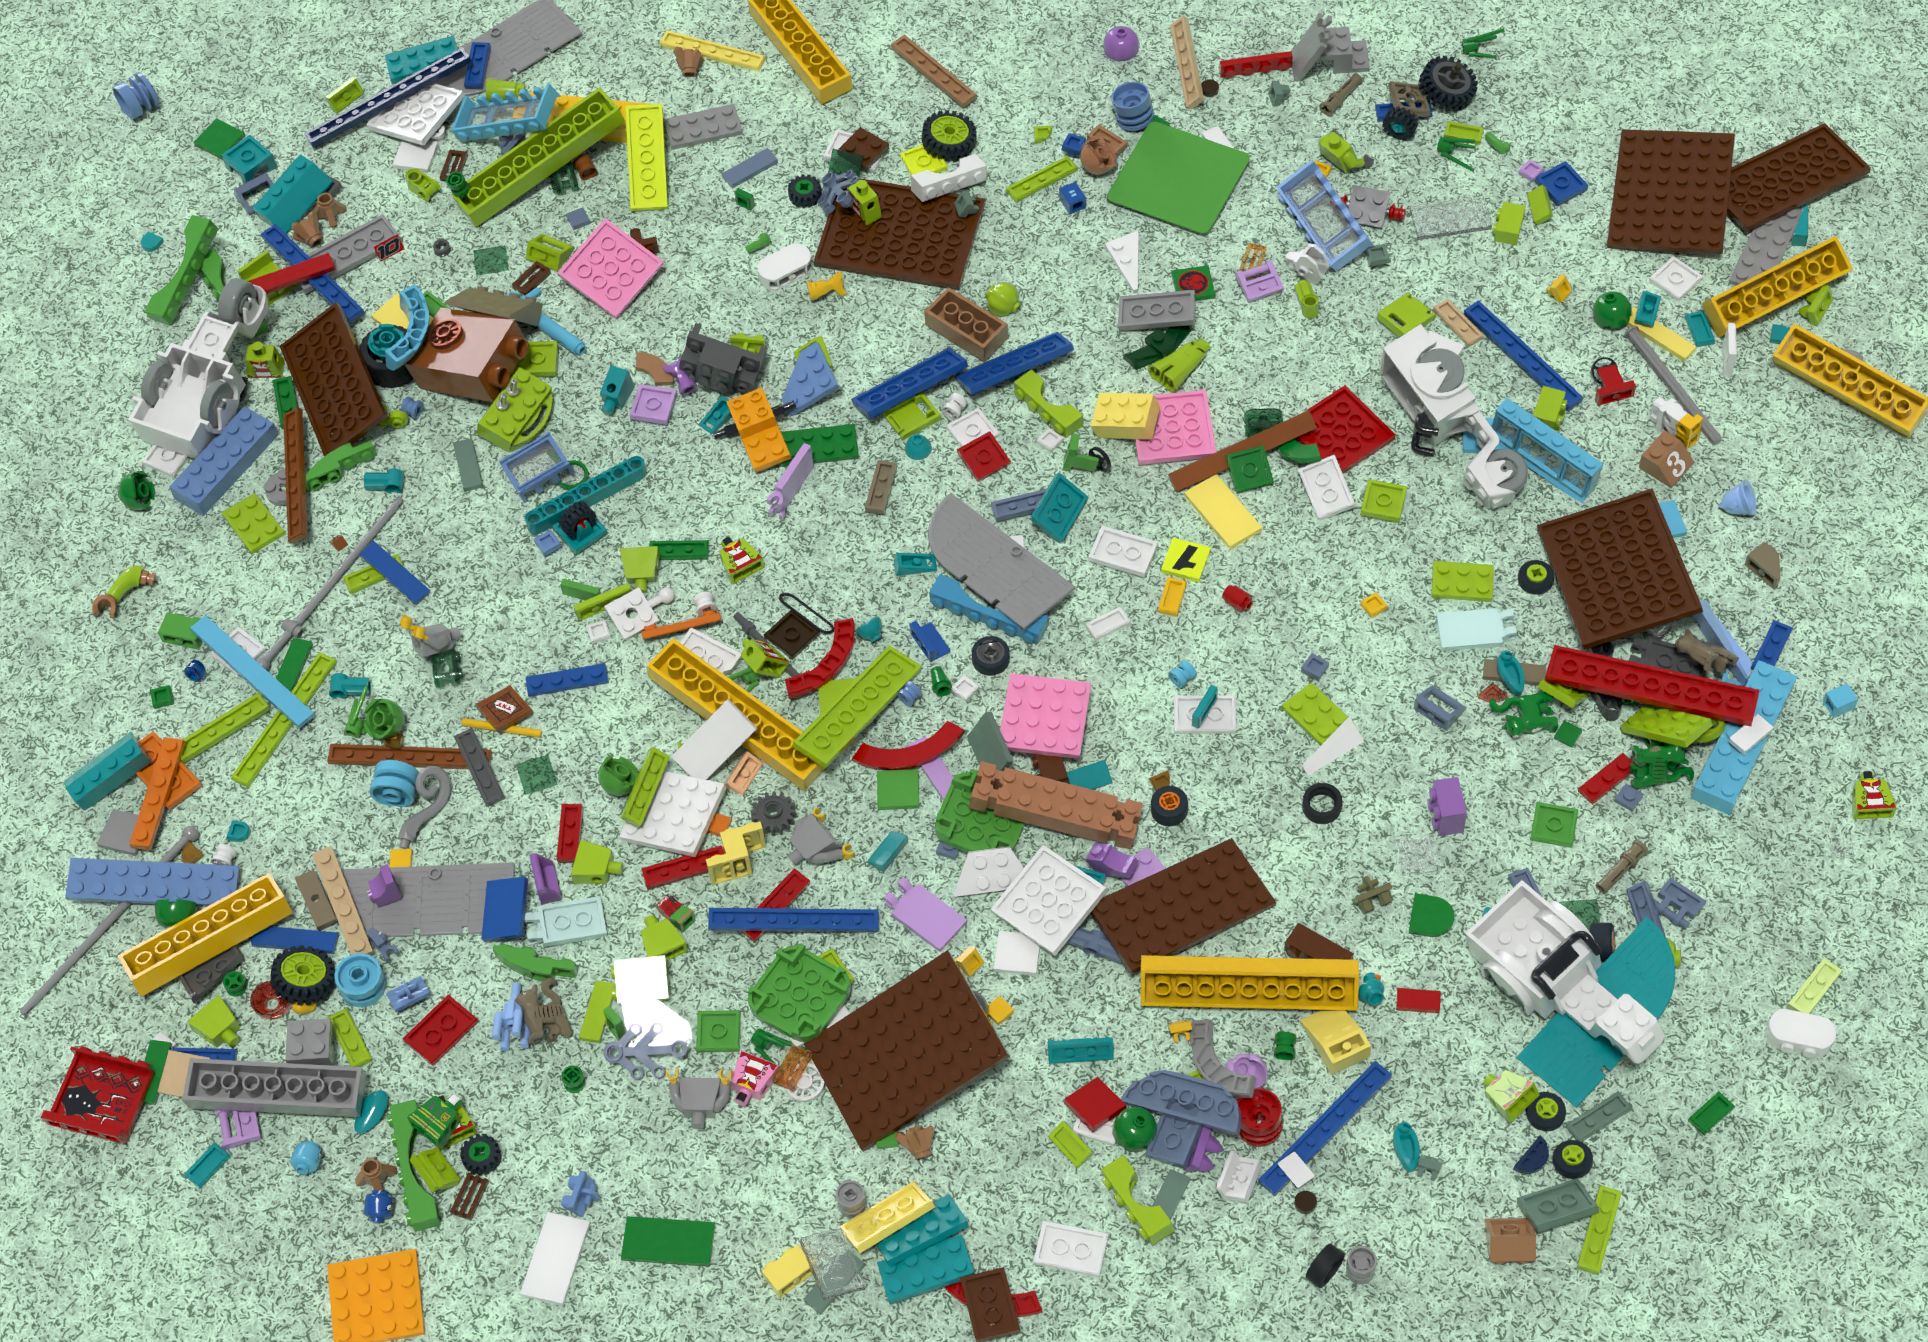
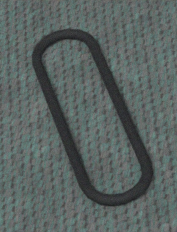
[779,593,834,634]

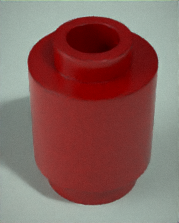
[1222,585,1253,612]

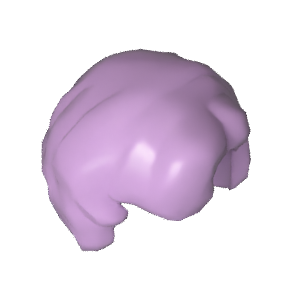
[1225,1054,1268,1089]

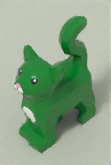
[1489,692,1559,738]

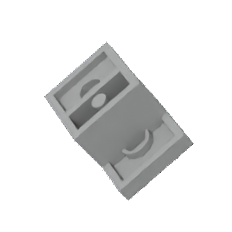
[1317,27,1370,74]
[285,1018,336,1066]

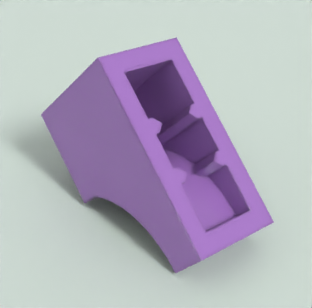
[1086,843,1139,878]
[367,864,402,908]

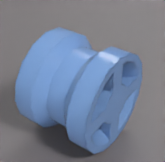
[401,397,424,419]
[897,681,922,707]

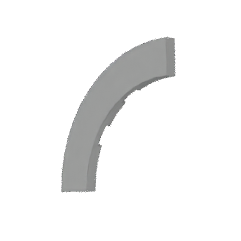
[1190,1019,1256,1098]

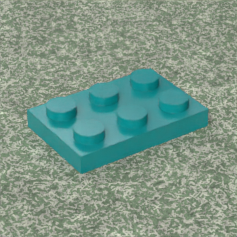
[1029,473,1088,543]

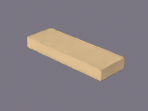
[1432,299,1484,348]

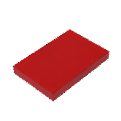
[402,994,479,1066]

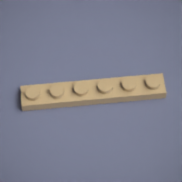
[1170,16,1204,109]
[312,846,375,955]

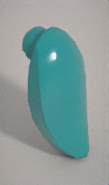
[1497,650,1525,696]
[354,1090,388,1135]
[1393,1122,1420,1172]

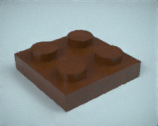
[837,127,889,171]

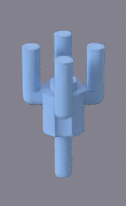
[492,982,530,1051]

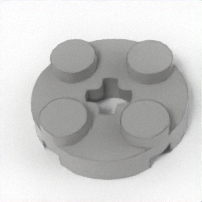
[264,469,287,506]

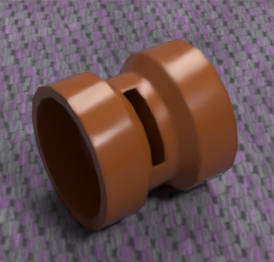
[574,154,597,180]

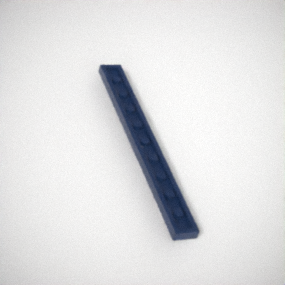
[304,47,472,148]

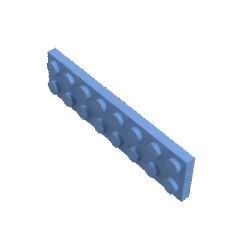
[65,858,240,907]

